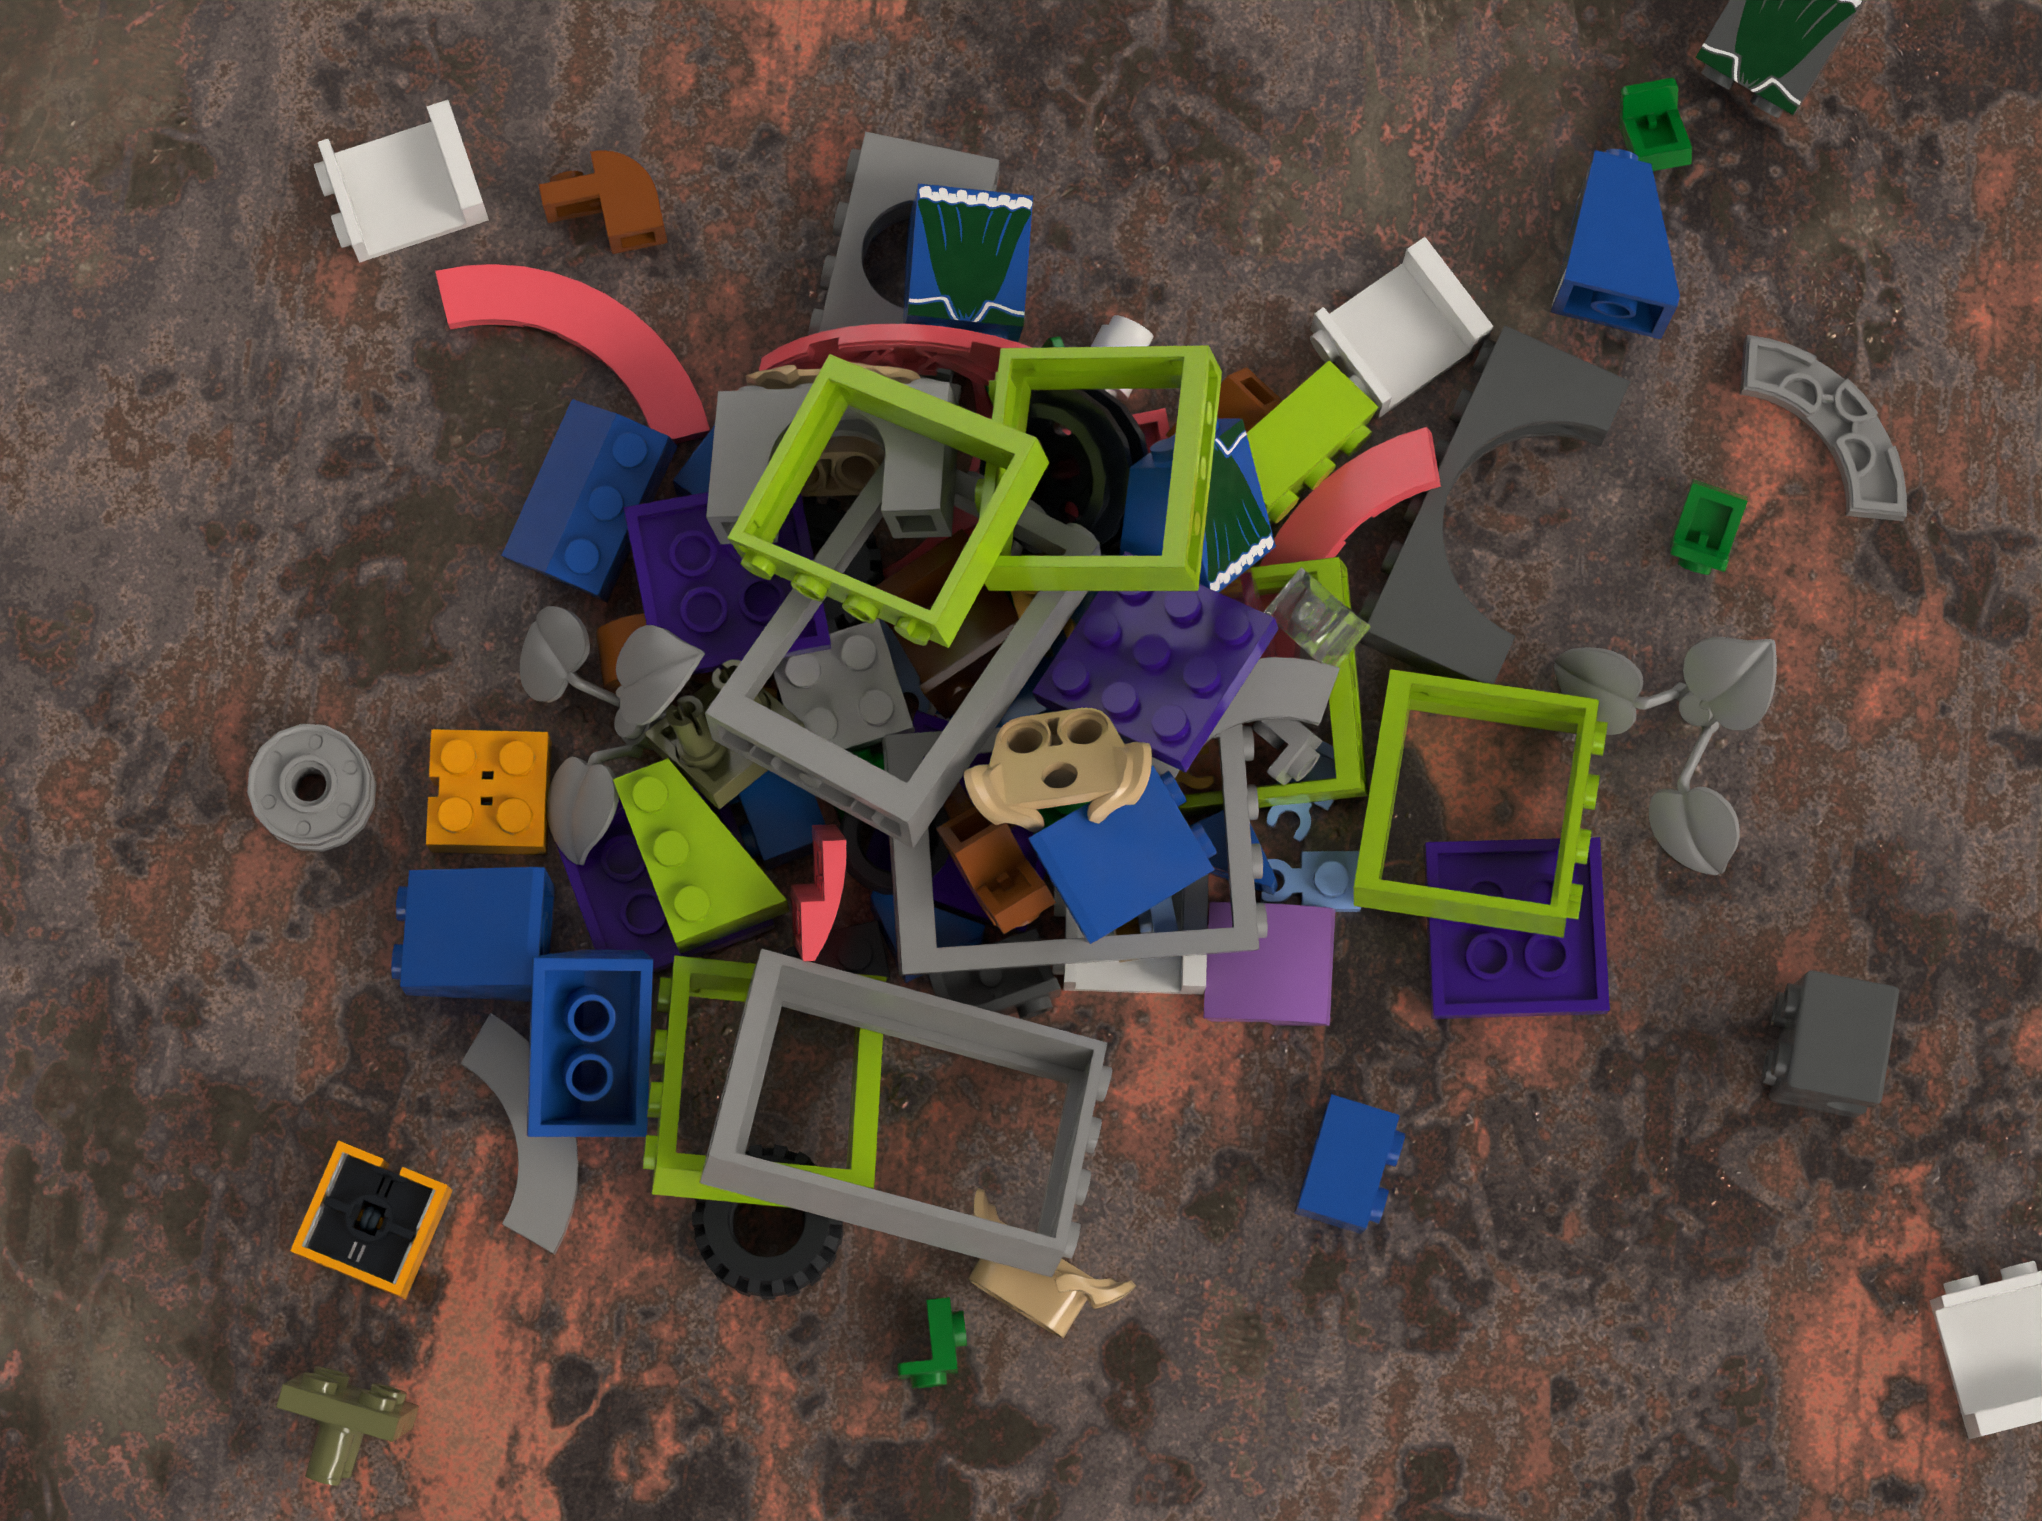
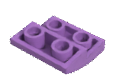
[1203,902,1335,1026]

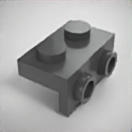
[927,928,1061,1020]

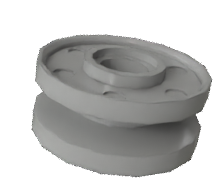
[247,724,376,852]

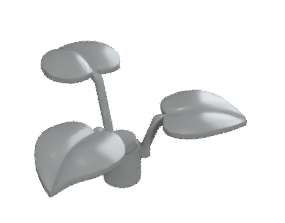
[520,606,705,866]
[1554,637,1777,875]

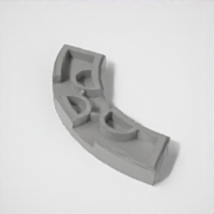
[1740,335,1907,521]
[1151,657,1340,779]
[461,1013,579,1255]

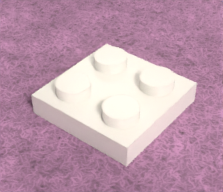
[773,618,915,752]

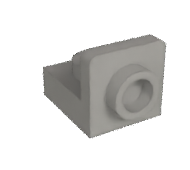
[1251,719,1323,785]

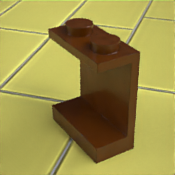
[875,529,1019,720]

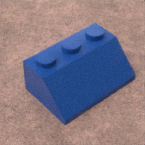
[501,399,677,603]
[527,949,653,1137]

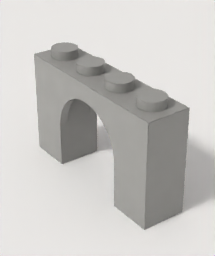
[808,132,999,383]
[706,379,958,544]

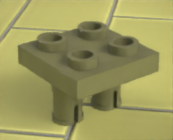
[644,659,805,809]
[276,1366,420,1486]

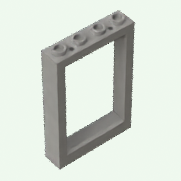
[705,459,1101,848]
[882,724,1268,976]
[699,949,1112,1277]

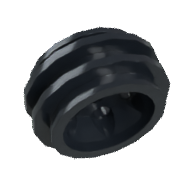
[979,389,1149,554]

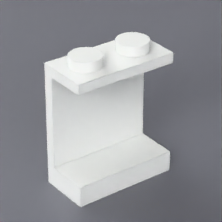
[314,100,489,263]
[1310,237,1493,419]
[1052,874,1209,995]
[1930,1261,2042,1439]

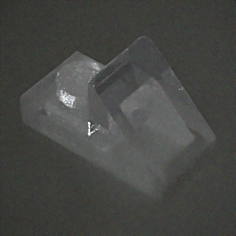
[1264,567,1370,667]

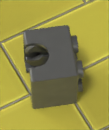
[1762,970,1899,1118]

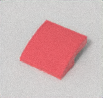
[791,824,846,961]

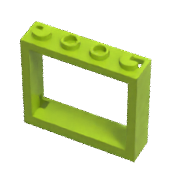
[975,345,1222,591]
[727,354,1049,648]
[1178,557,1369,817]
[1354,669,1608,938]
[643,956,887,1208]

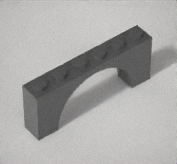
[1356,325,1631,684]

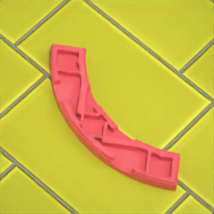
[435,264,710,444]
[759,324,1032,386]
[1246,427,1441,659]

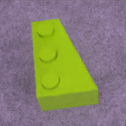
[1246,360,1379,525]
[613,758,790,954]

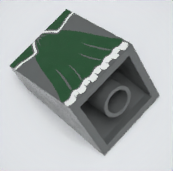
[1695,0,1867,119]

